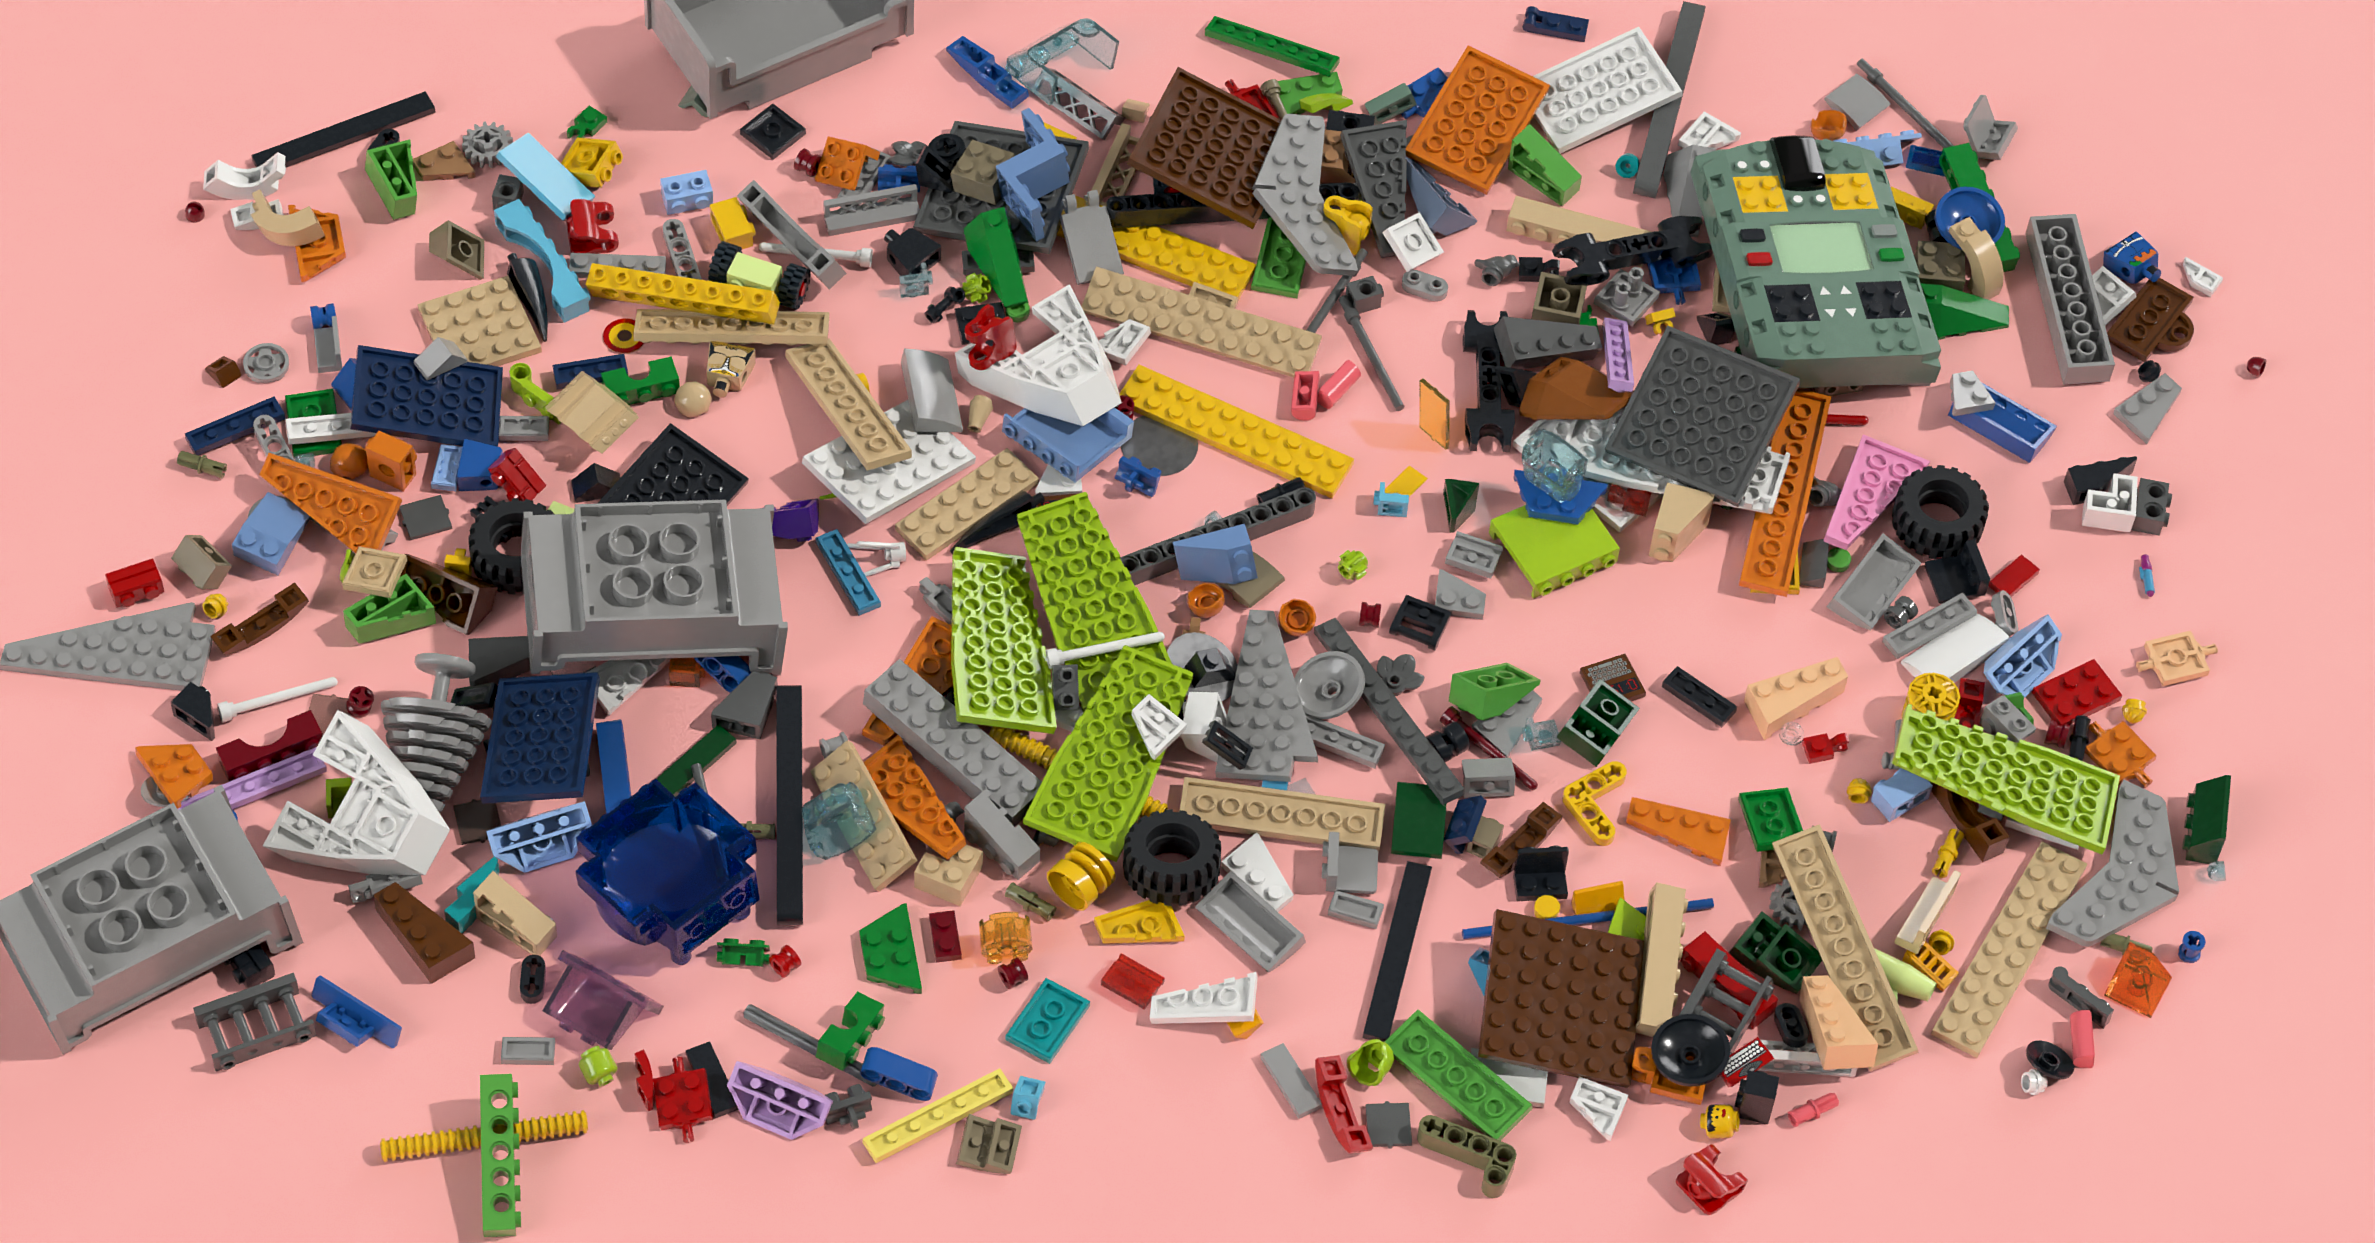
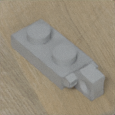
[919,576,952,625]
[348,874,423,903]

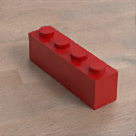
[1680,931,1778,1029]

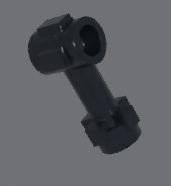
[924,286,965,323]

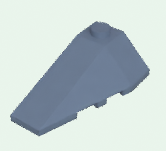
[1405,156,1477,236]

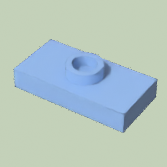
[431,444,463,492]

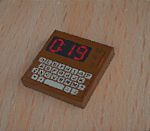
[1579,653,1646,701]

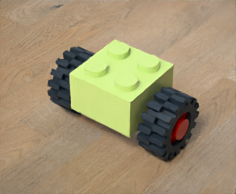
[708,241,811,310]

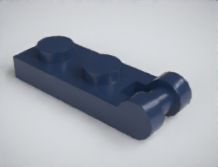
[1522,6,1589,42]

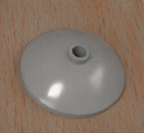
[1294,651,1365,719]

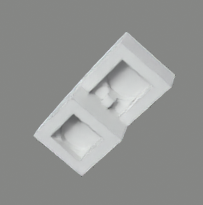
[230,199,284,230]

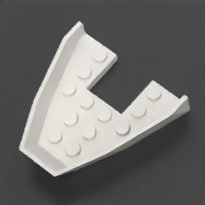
[955,284,1122,426]
[263,710,450,875]

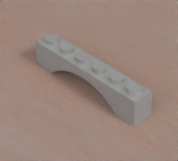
[737,180,847,290]

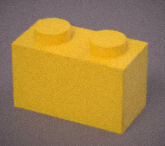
[710,197,756,250]

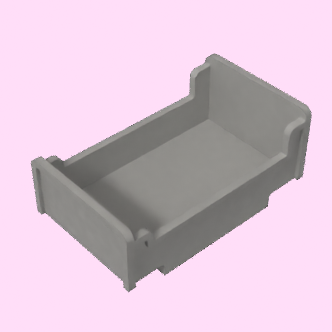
[644,0,914,119]
[521,500,788,676]
[0,784,303,1055]

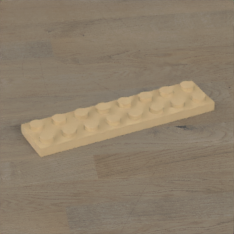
[634,309,830,346]
[785,338,912,471]
[1179,777,1386,852]

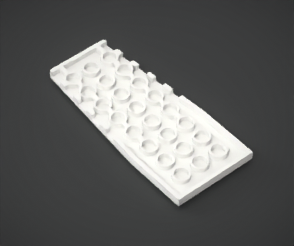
[1556,407,1790,514]

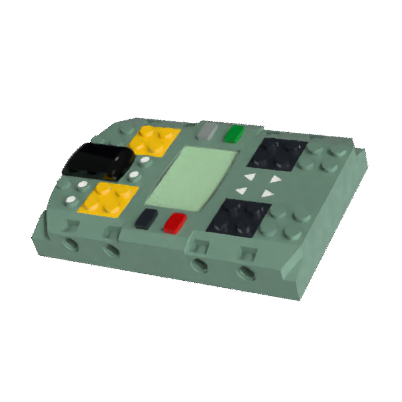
[1690,135,1941,388]

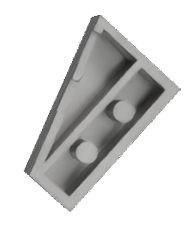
[964,788,1040,880]

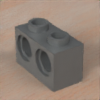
[2131,478,2172,536]

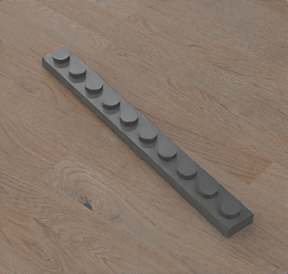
[1314,618,1465,805]

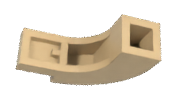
[250,189,325,246]
[1948,217,2004,300]

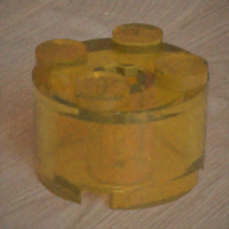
[978,912,1033,964]

